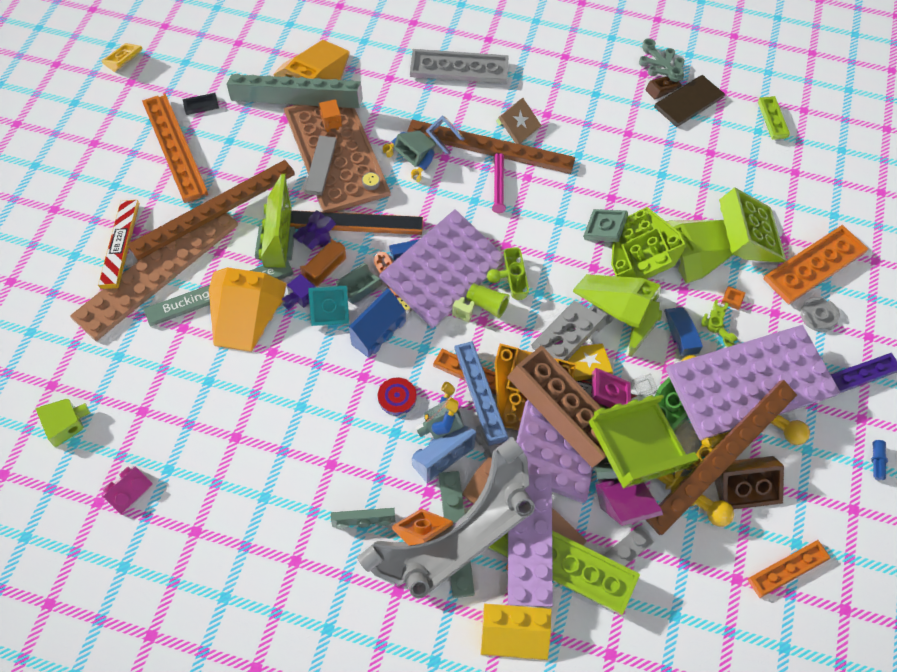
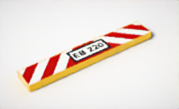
[98,200,140,289]

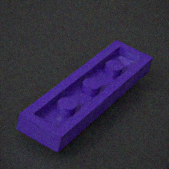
[830,352,897,393]

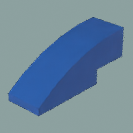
[664,307,703,356]

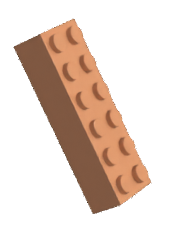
[507,345,606,468]

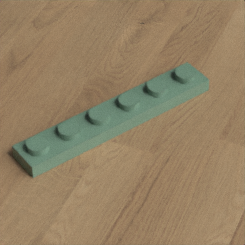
[439,471,475,598]

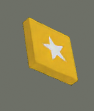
[568,343,613,381]

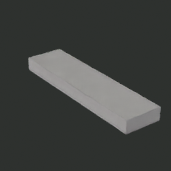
[304,135,337,196]

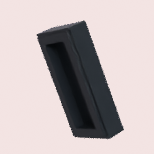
[182,93,219,115]

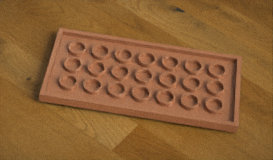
[284,105,391,213]

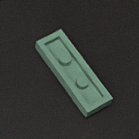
[330,507,396,529]

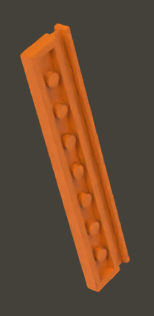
[142,93,209,203]

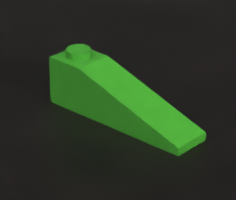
[654,377,689,432]

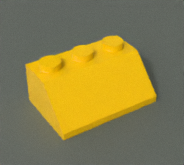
[480,603,551,660]

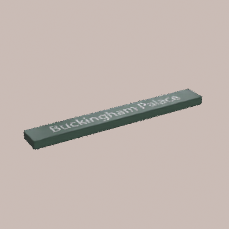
[143,259,294,327]

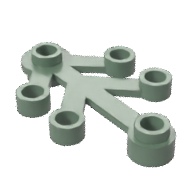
[639,38,685,82]

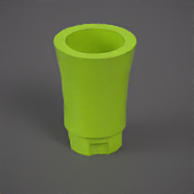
[466,283,510,319]

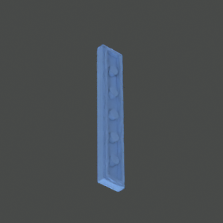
[454,341,508,446]

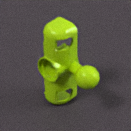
[487,247,529,300]

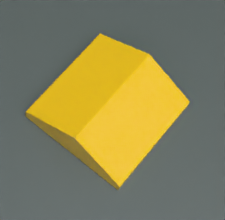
[101,43,143,72]

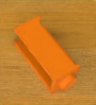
[300,239,346,287]

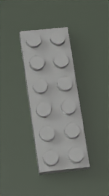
[410,49,509,84]

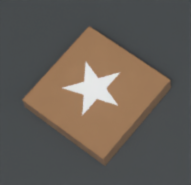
[498,98,542,144]

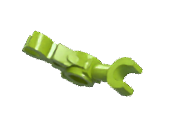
[701,299,738,347]

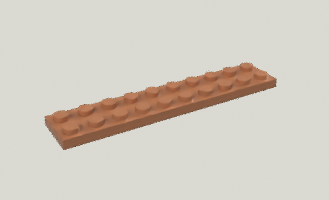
[70,213,238,342]

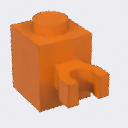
[319,99,342,132]

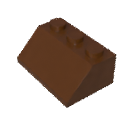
[714,456,784,510]

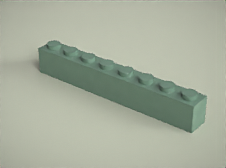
[226,74,363,108]

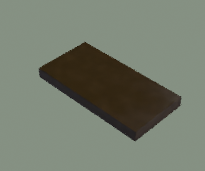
[654,75,725,127]

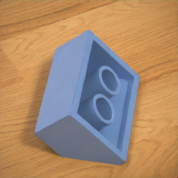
[412,425,476,483]

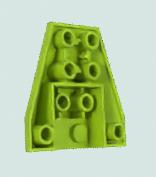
[611,207,686,279]
[666,220,733,284]
[573,274,661,328]

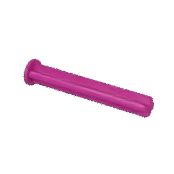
[492,153,506,213]

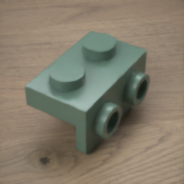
[336,263,383,304]

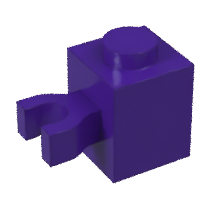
[282,274,316,311]

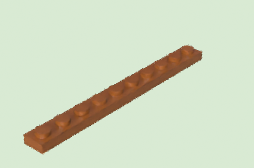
[407,119,575,174]
[127,160,295,260]
[646,380,797,535]

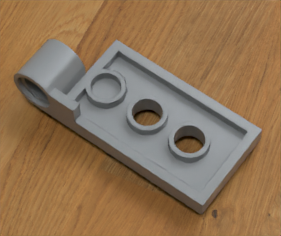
[531,300,615,361]

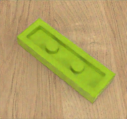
[758,96,790,140]

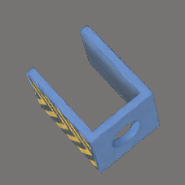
[426,115,465,154]

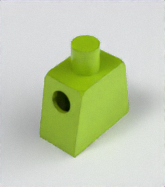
[35,399,91,447]

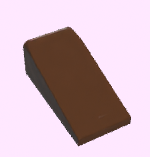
[645,76,682,100]

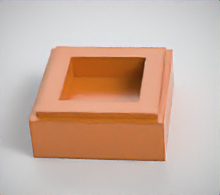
[721,286,745,310]

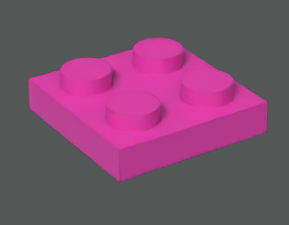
[592,368,631,408]

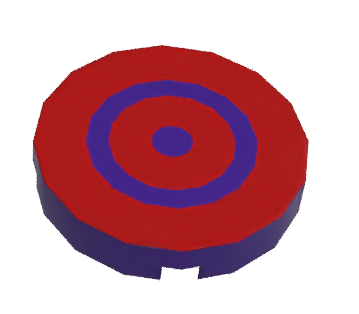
[377,377,417,416]

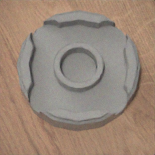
[800,297,840,332]

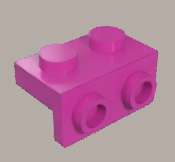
[101,466,153,514]

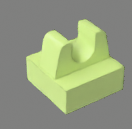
[452,297,474,322]

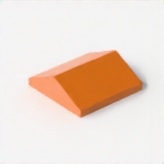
[392,509,453,546]

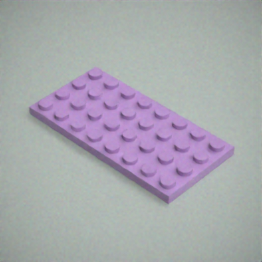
[665,324,840,441]

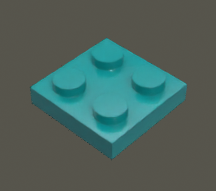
[308,286,350,326]

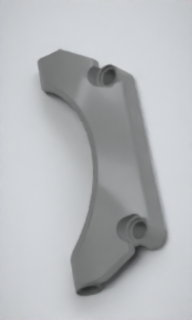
[357,437,535,599]

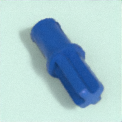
[871,440,888,481]

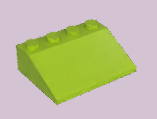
[259,174,292,268]
[719,187,786,263]

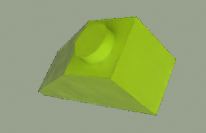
[628,301,662,357]

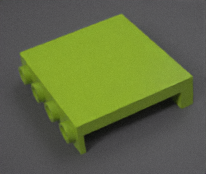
[589,395,699,489]

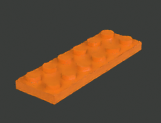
[763,224,868,305]

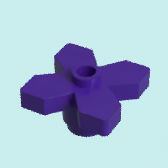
[293,210,336,250]

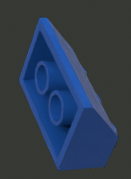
[349,288,406,358]

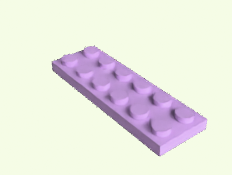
[508,474,553,607]

